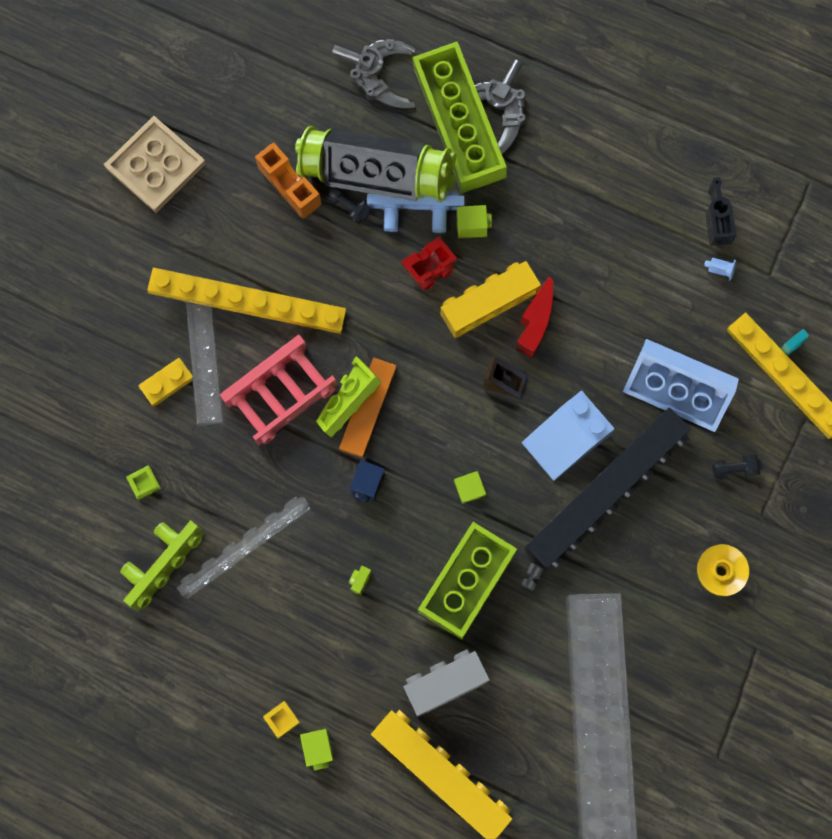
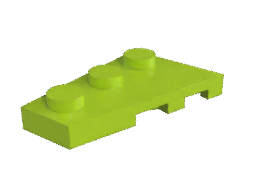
[316,356,382,438]

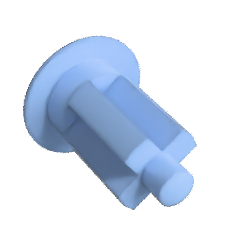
[704,258,736,281]

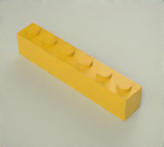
[371,710,512,839]

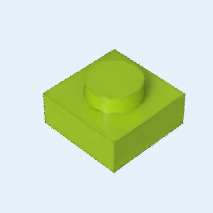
[349,566,372,596]

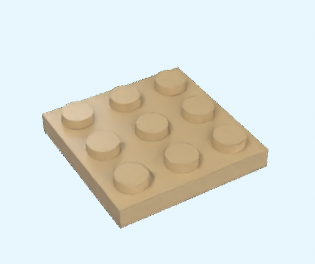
[104,116,206,213]

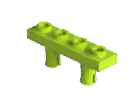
[120,520,205,612]

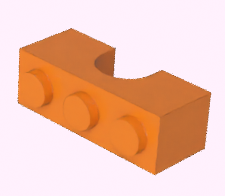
[255,142,322,219]

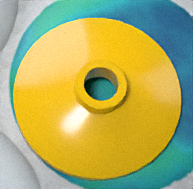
[697,544,749,596]

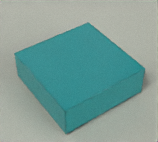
[781,329,809,356]

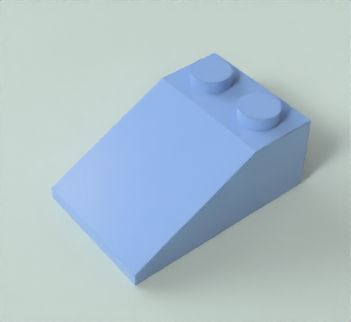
[522,391,614,481]

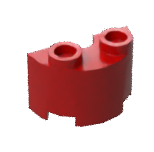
[401,237,457,291]

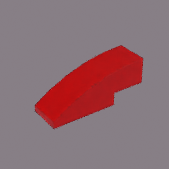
[516,277,553,358]

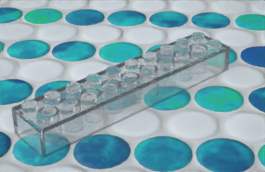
[566,593,637,839]

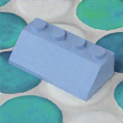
[623,339,739,432]

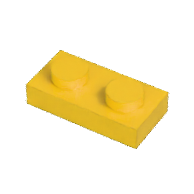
[138,358,194,407]

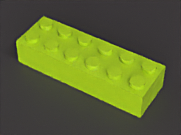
[413,41,507,194]

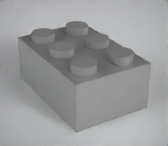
[403,649,489,717]

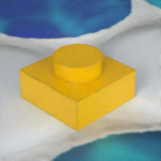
[263,701,300,738]

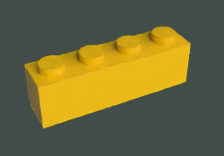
[441,261,541,339]

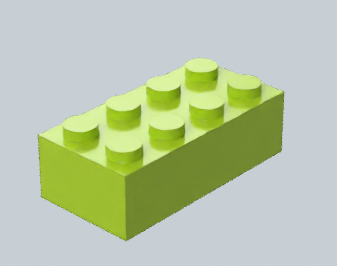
[418,522,517,640]

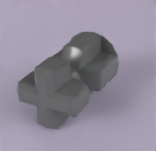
[521,563,544,591]

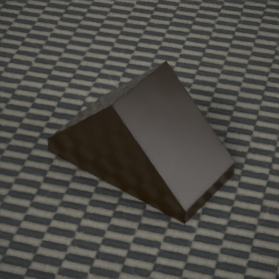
[483,356,527,399]

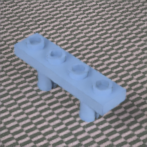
[367,192,464,233]

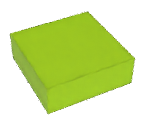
[126,465,161,500]
[454,471,486,504]

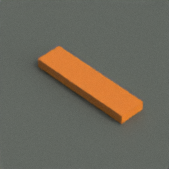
[339,357,397,458]

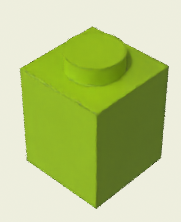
[456,205,492,238]
[300,729,334,771]

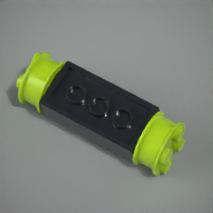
[295,126,456,203]

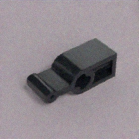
[706,177,736,246]

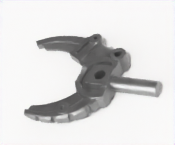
[332,39,415,109]
[475,60,526,154]

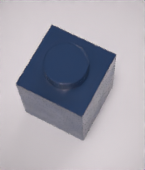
[350,460,385,502]

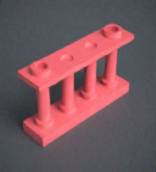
[220,335,337,446]

